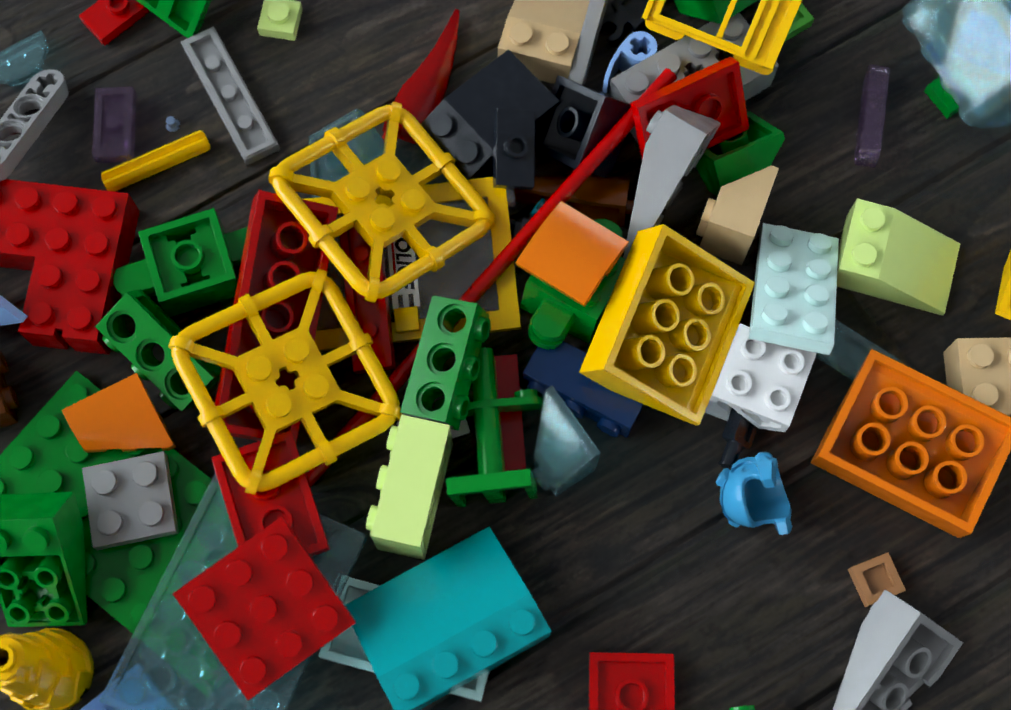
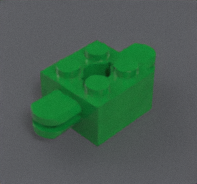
[113,208,248,317]
[520,219,626,349]

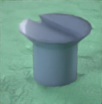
[165,116,180,132]

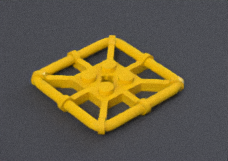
[268,101,495,303]
[168,269,402,495]

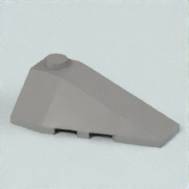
[623,105,721,259]
[833,590,963,710]

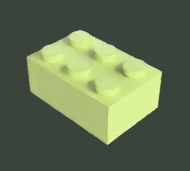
[366,414,453,560]

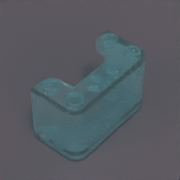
[902,0,1011,128]

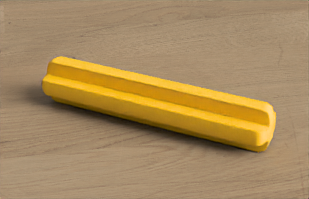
[101,130,211,192]

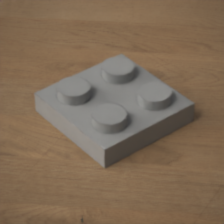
[82,451,179,550]

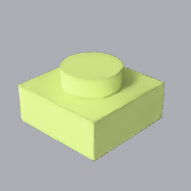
[257,0,302,41]

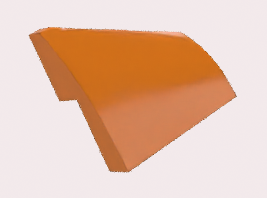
[62,373,176,453]

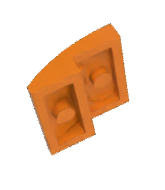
[515,201,629,307]

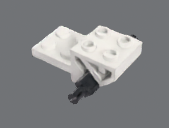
[705,323,817,470]

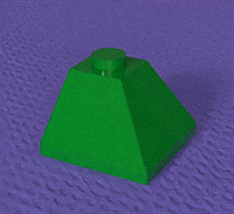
[696,111,785,197]

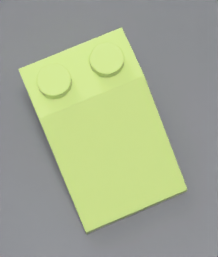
[837,198,960,316]

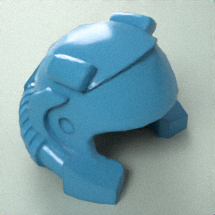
[716,452,792,535]

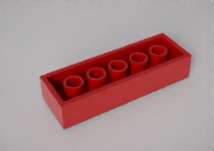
[215,190,338,444]

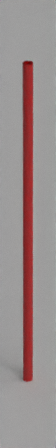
[306,68,677,487]

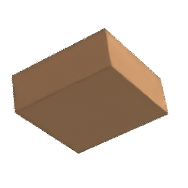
[847,553,906,607]

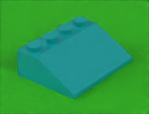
[345,526,551,710]

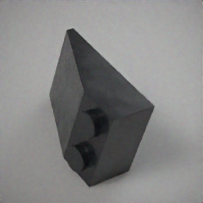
[421,49,561,180]

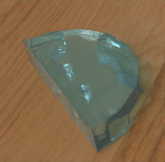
[0,30,49,86]

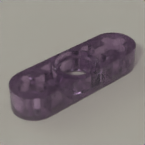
[854,64,890,168]

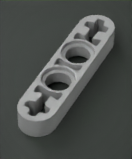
[0,69,69,182]

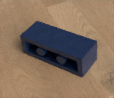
[523,341,645,438]

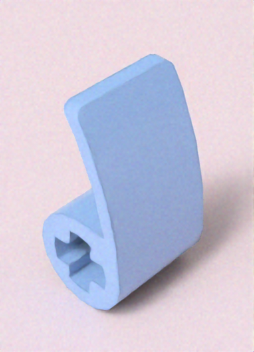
[602,31,657,94]

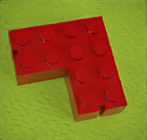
[0,179,140,355]

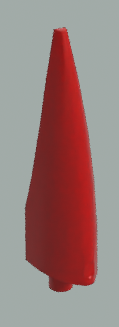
[380,8,460,145]

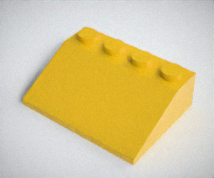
[579,224,755,425]

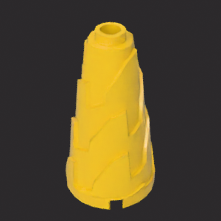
[0,628,94,710]

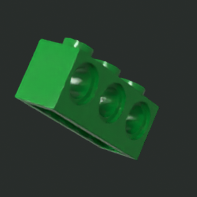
[95,289,221,412]
[400,295,491,431]

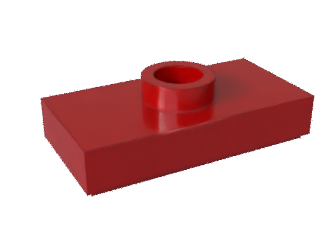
[79,0,150,46]

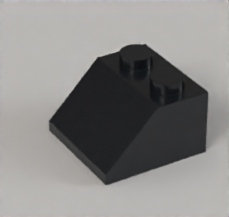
[535,75,631,178]

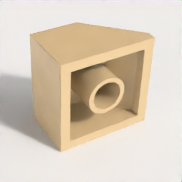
[696,166,779,265]

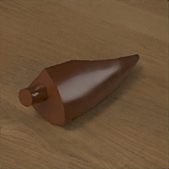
[506,175,634,227]

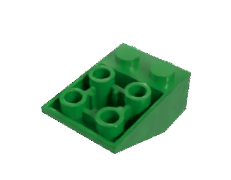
[0,492,87,627]

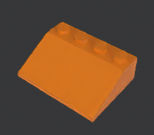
[811,349,1011,538]

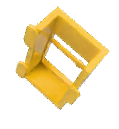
[642,0,803,75]

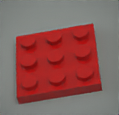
[173,516,356,700]

